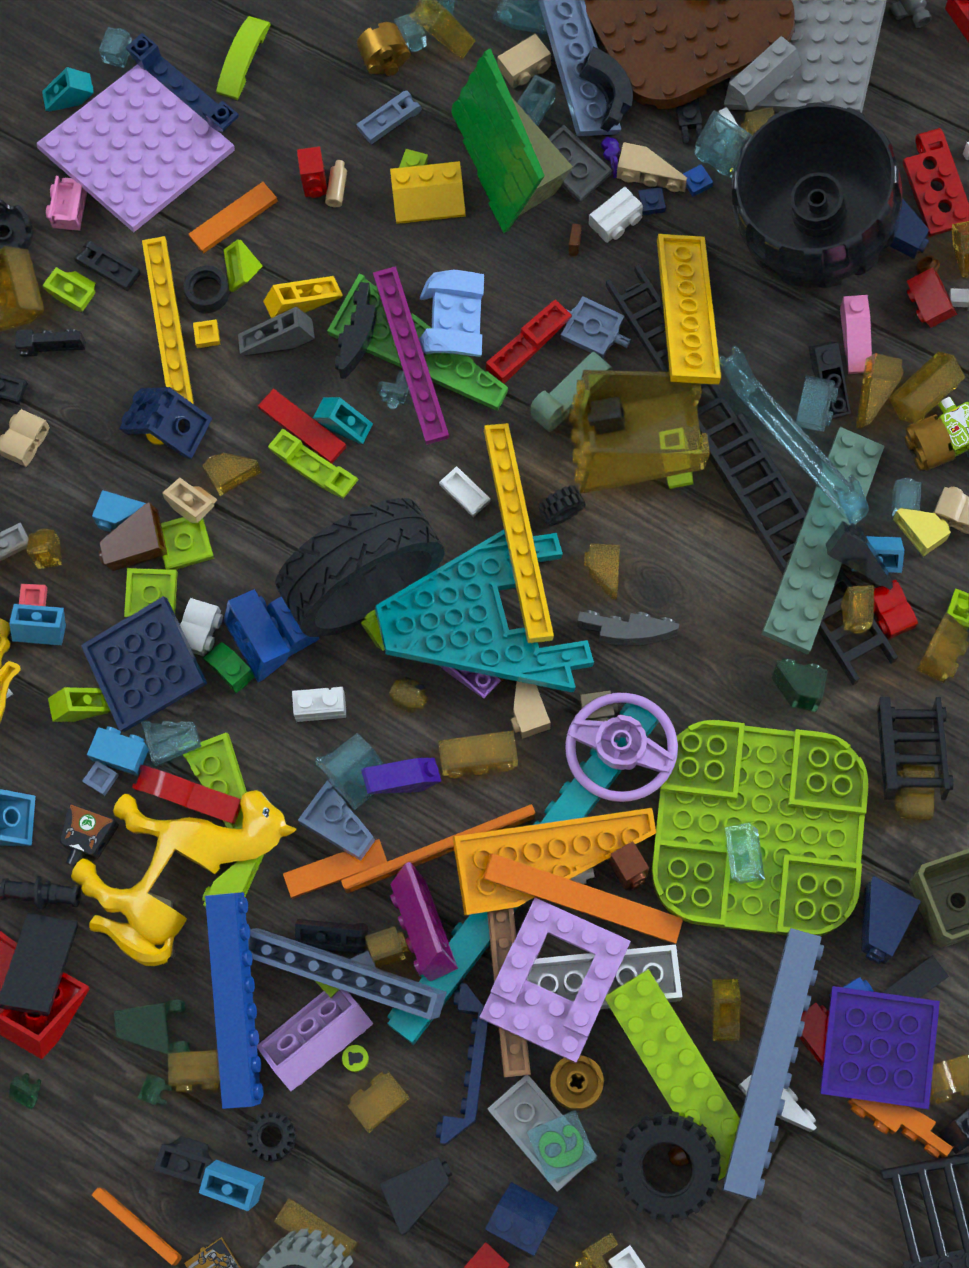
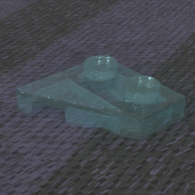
[142,721,202,766]

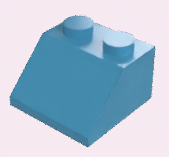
[0,789,36,846]

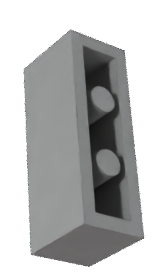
[729,36,801,111]

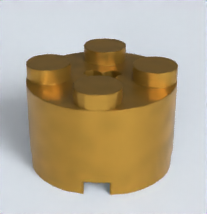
[357,22,411,76]
[904,414,955,471]
[550,1055,604,1111]

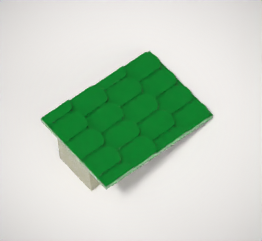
[452,48,573,233]

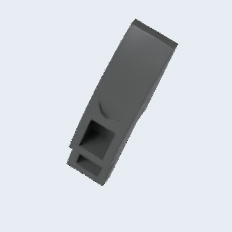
[577,610,679,646]

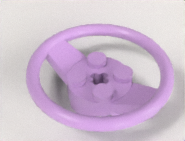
[565,693,678,802]

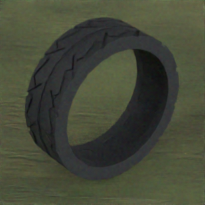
[275,498,445,637]

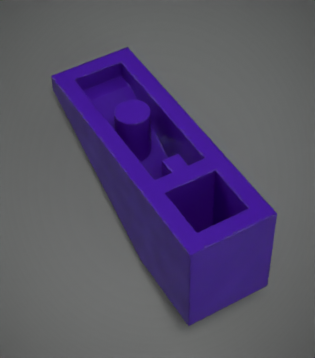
[361,758,441,794]

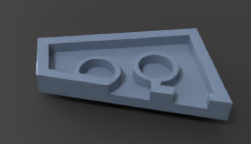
[298,780,375,861]

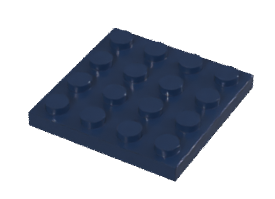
[81,596,207,732]

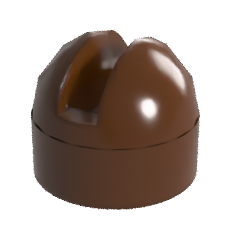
[668,1145,690,1166]

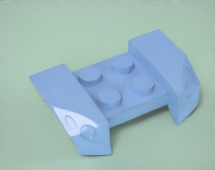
[419,270,484,357]

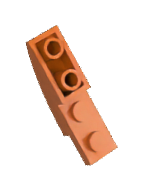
[847,1098,953,1158]

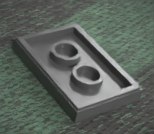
[548,125,613,203]

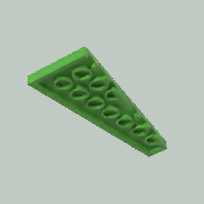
[327,273,508,411]

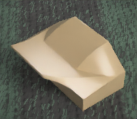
[162,478,217,523]

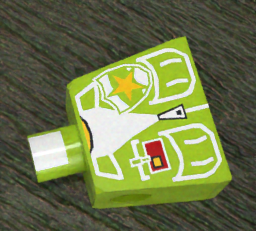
[938,397,969,457]

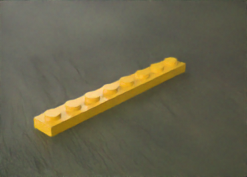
[142,236,194,404]

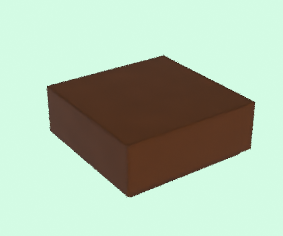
[569,224,582,256]

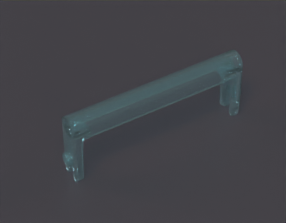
[719,346,869,524]

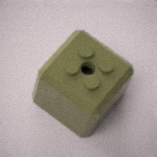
[909,849,969,948]

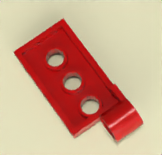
[902,128,969,237]

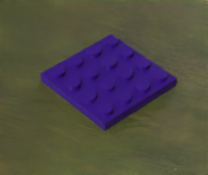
[820,986,940,1109]

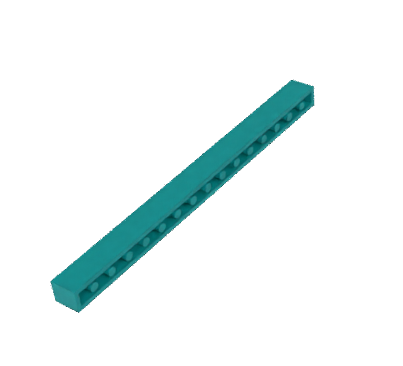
[387,703,659,1045]

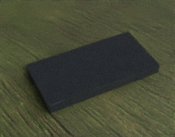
[0,913,78,1017]

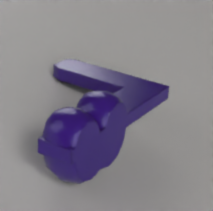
[601,137,621,178]

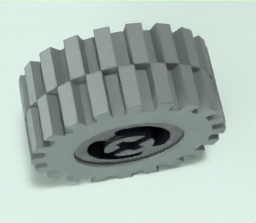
[257,1229,353,1268]

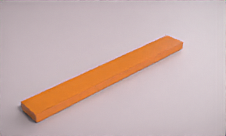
[341,804,535,893]
[483,853,683,944]

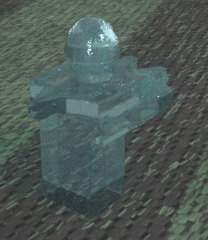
[377,370,408,410]

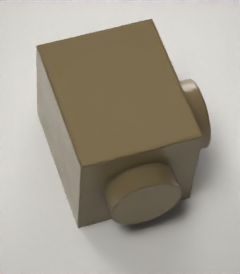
[580,691,618,722]

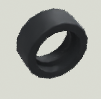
[183,265,230,313]

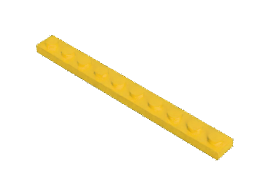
[484,423,554,643]

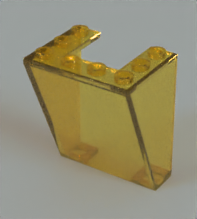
[569,370,710,493]

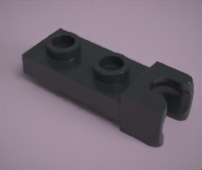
[15,329,85,357]

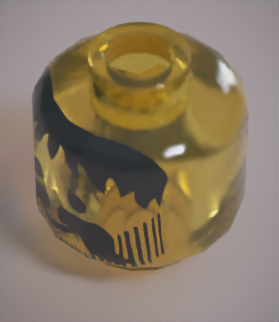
[389,677,428,714]

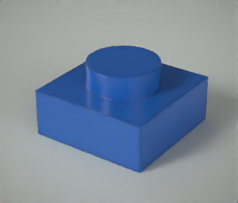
[683,164,713,197]

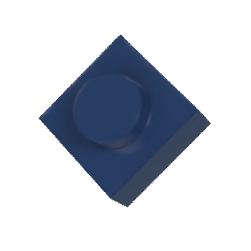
[638,187,666,216]

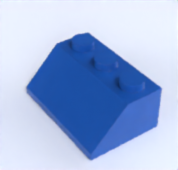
[224,589,291,682]

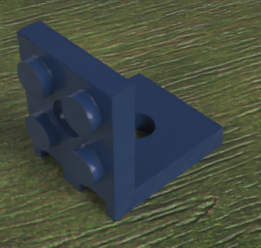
[119,387,212,459]

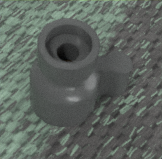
[890,0,932,28]

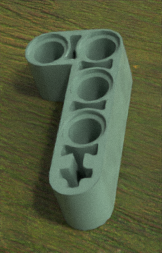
[531,352,612,432]

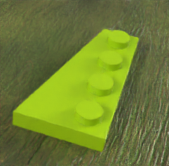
[180,733,247,829]

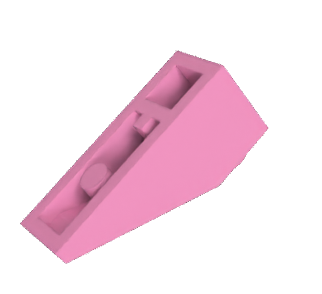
[840,295,872,374]

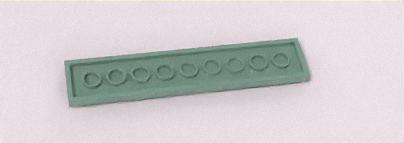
[761,427,884,654]

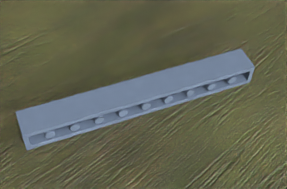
[722,928,824,1200]

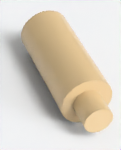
[325,160,347,207]

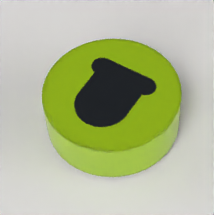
[342,1045,369,1072]

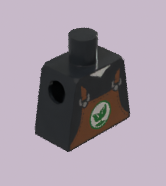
[60,803,119,867]

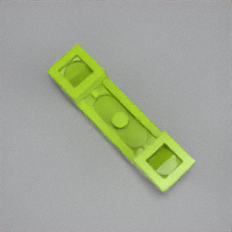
[216,16,271,100]
[268,429,358,499]

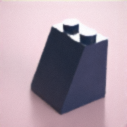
[861,876,921,964]
[485,1182,559,1257]

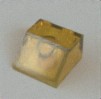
[917,613,969,683]

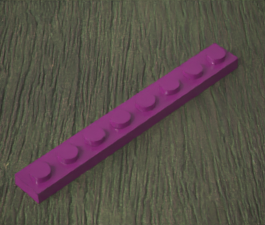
[373,266,449,445]

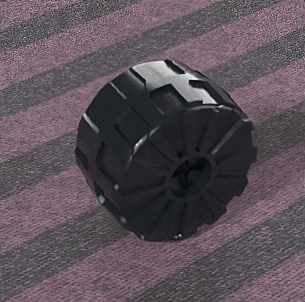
[732,102,903,288]

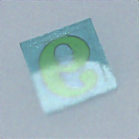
[527,1110,597,1182]

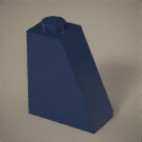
[890,199,929,259]

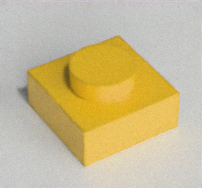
[193,319,221,348]

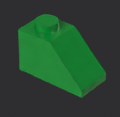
[203,642,255,694]

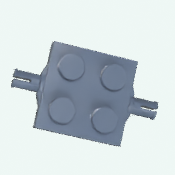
[561,296,631,358]

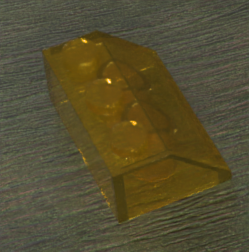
[0,246,44,331]

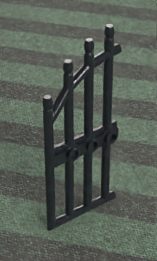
[880,1152,969,1268]

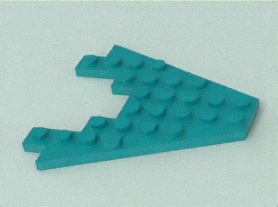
[375,530,594,692]

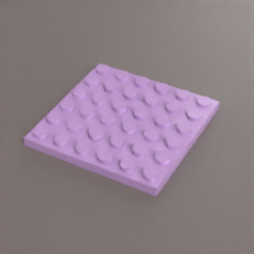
[37,64,235,232]

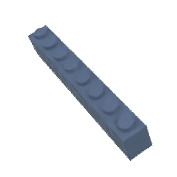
[248,928,447,1020]

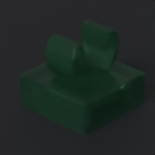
[9,1073,41,1110]
[138,1074,173,1105]

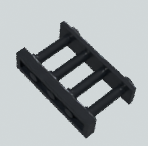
[877,697,954,800]

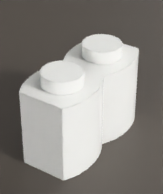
[180,598,223,656]

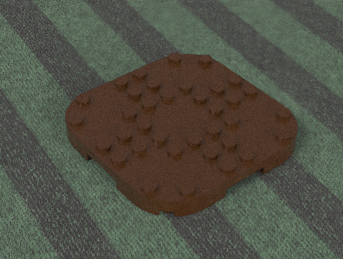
[584,0,795,109]

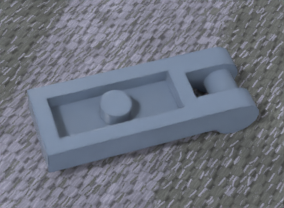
[357,91,422,144]

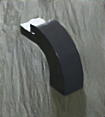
[579,46,633,132]

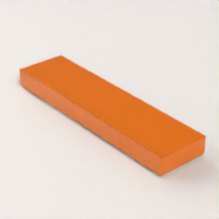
[189,182,278,254]
[283,839,387,899]
[92,1188,182,1265]

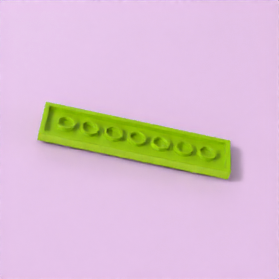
[605,969,740,1181]

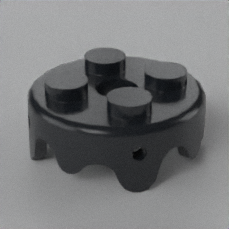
[0,199,33,261]

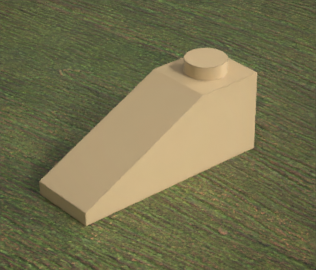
[511,681,550,739]

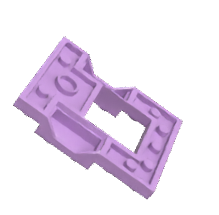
[480,898,631,1063]

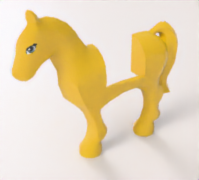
[71,790,296,966]

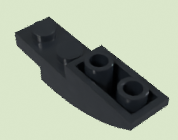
[335,282,378,379]

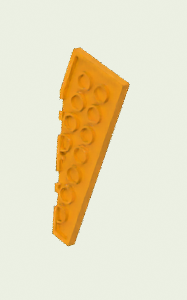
[453,808,656,915]

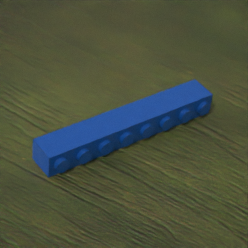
[205,892,264,1109]

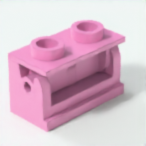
[46,176,87,231]

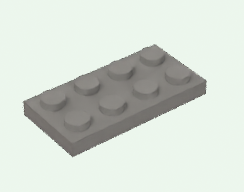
[487,1075,597,1192]

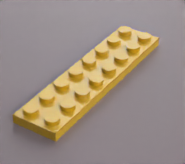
[657,234,721,384]

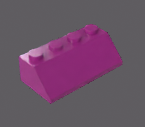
[390,862,458,982]

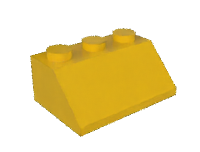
[390,161,466,224]

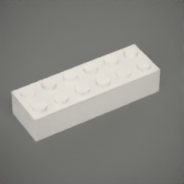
[527,945,682,1009]

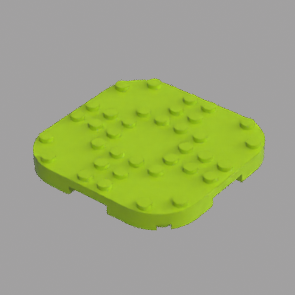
[652,720,868,936]

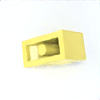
[893,508,951,557]

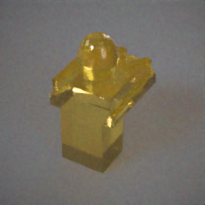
[576,1233,619,1268]

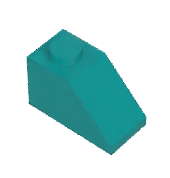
[42,67,94,112]
[313,397,373,444]

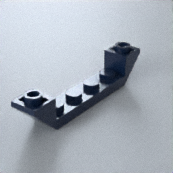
[126,33,239,132]
[436,983,489,1145]

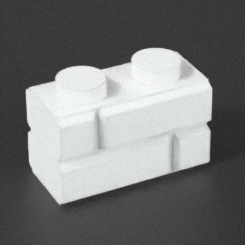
[589,187,643,243]
[292,687,346,722]

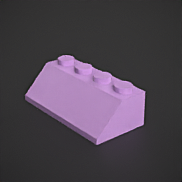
[257,988,373,1091]

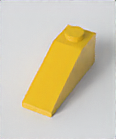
[263,276,343,318]

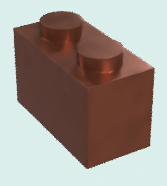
[609,841,649,890]

